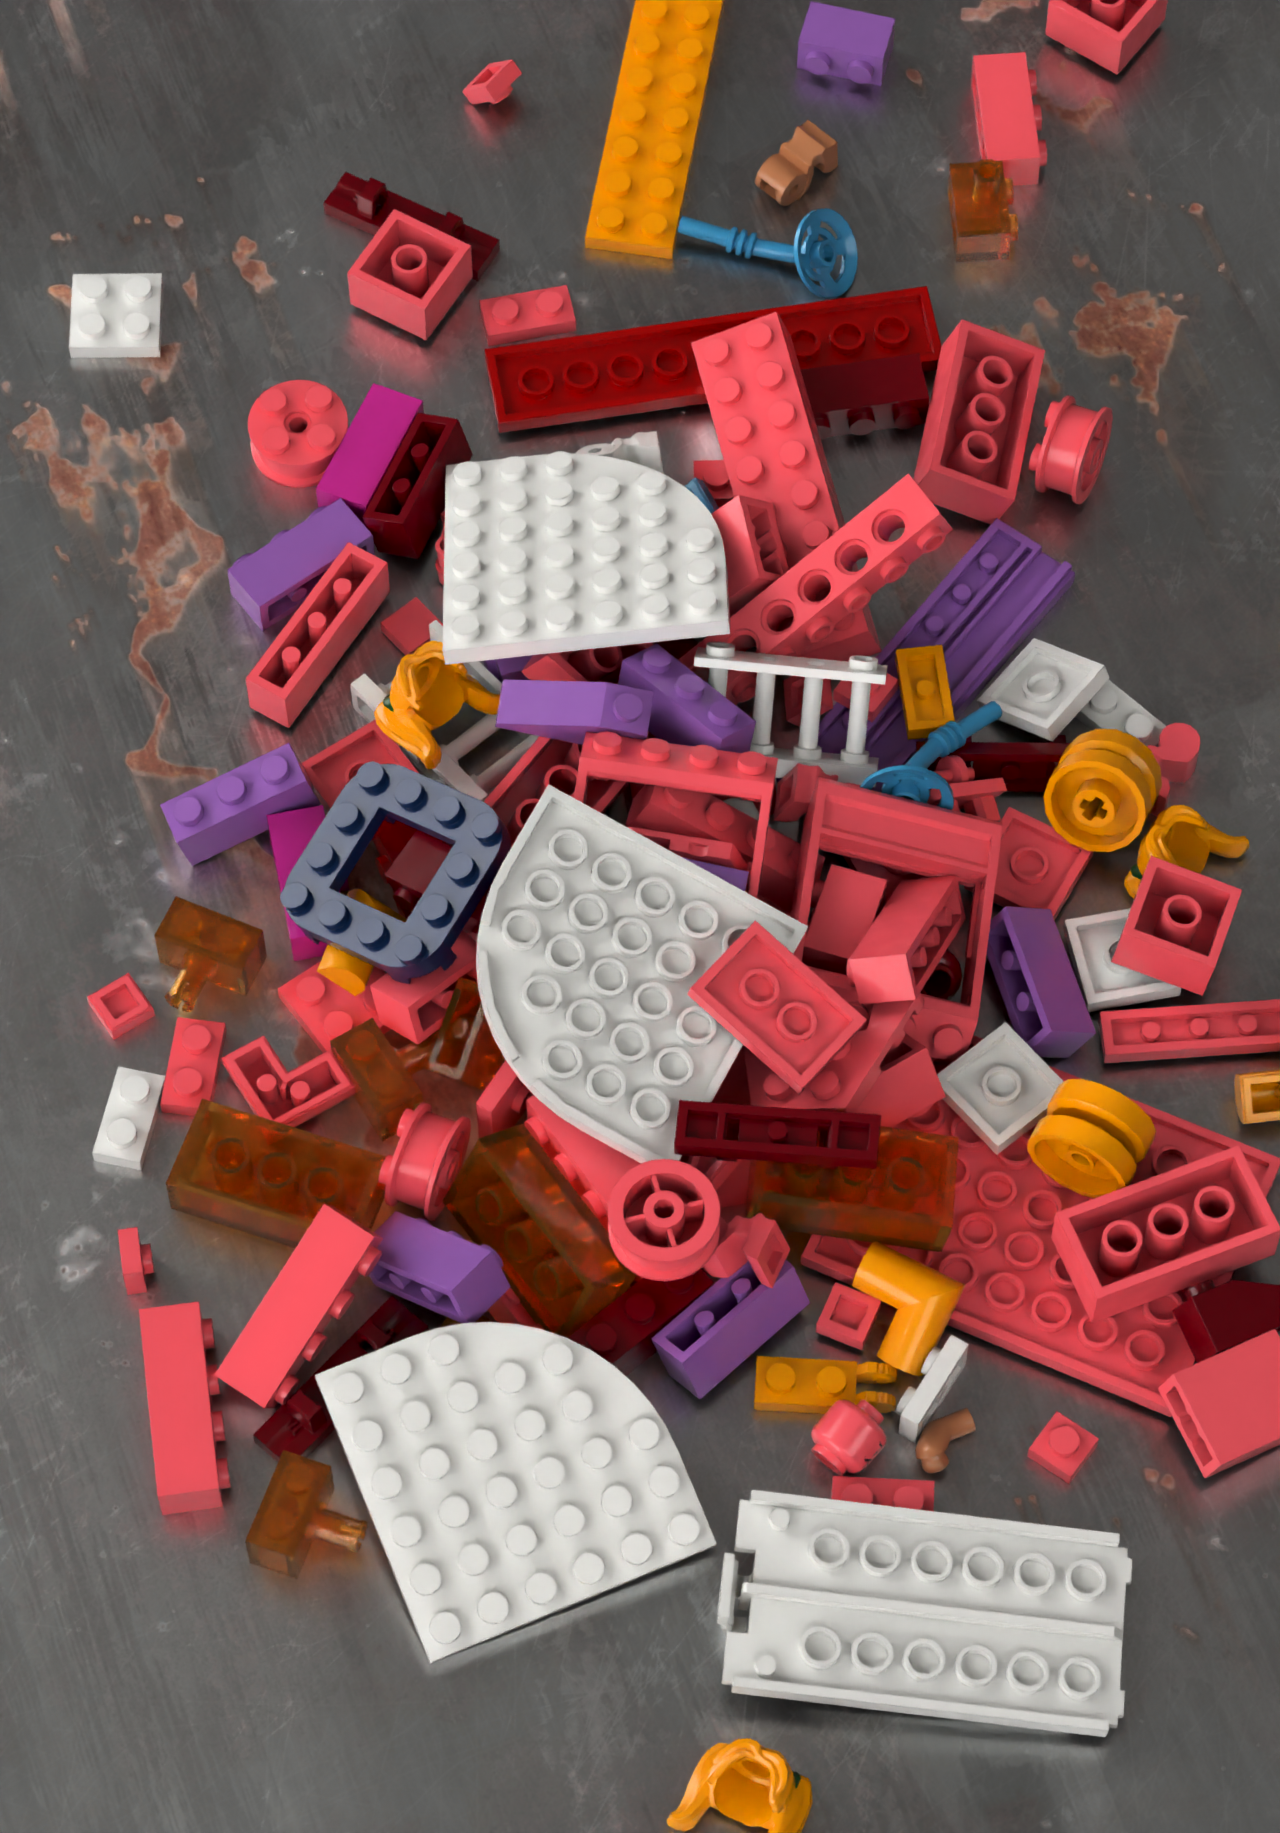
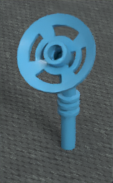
[677,208,858,299]
[860,701,1002,810]

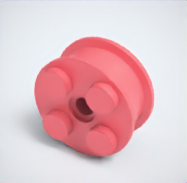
[248,380,348,488]
[1029,395,1113,505]
[378,1102,471,1221]
[608,1159,720,1281]

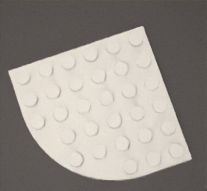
[442,451,730,665]
[476,784,808,1163]
[315,1322,717,1664]

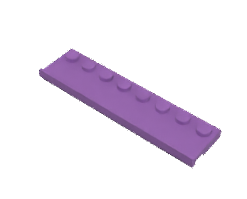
[776,518,1075,792]

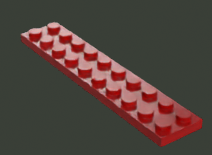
[484,286,942,433]

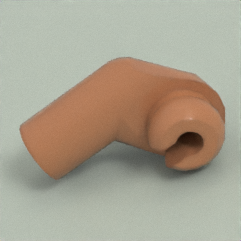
[915,1408,976,1473]

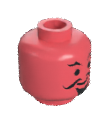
[811,1399,886,1476]

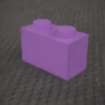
[797,1,895,86]

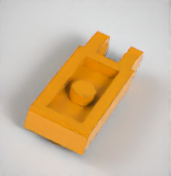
[754,1356,897,1414]

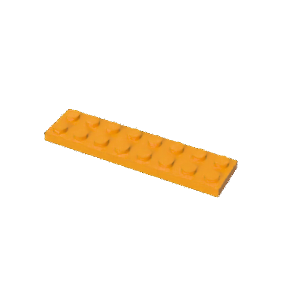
[585,0,725,259]

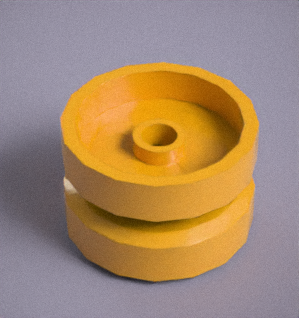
[1043,729,1162,852]
[1027,1079,1156,1198]

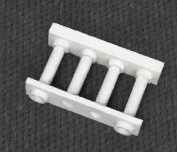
[350,620,539,802]
[694,642,888,787]

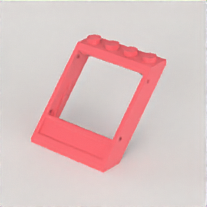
[574,731,778,899]
[790,777,1003,1062]

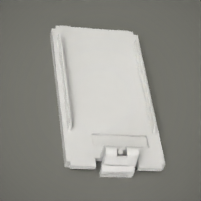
[717,1490,1133,1737]

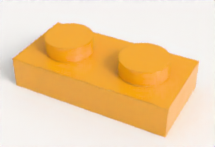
[895,645,955,740]

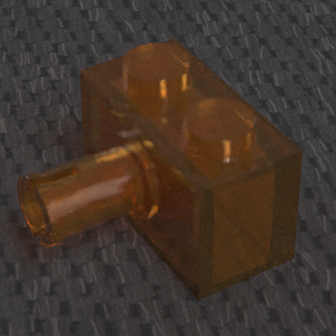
[947,159,1018,262]
[154,896,267,1012]
[425,977,505,1092]
[330,1018,449,1142]
[245,1450,368,1579]

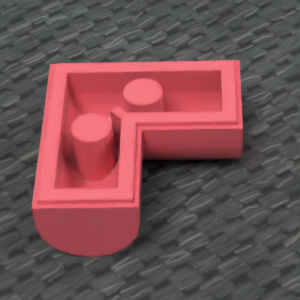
[221,1035,356,1140]

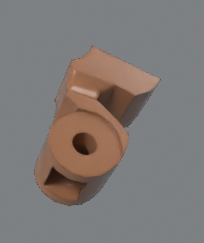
[755,120,838,206]

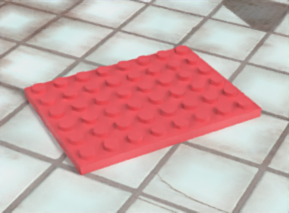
[801,1035,1280,1418]

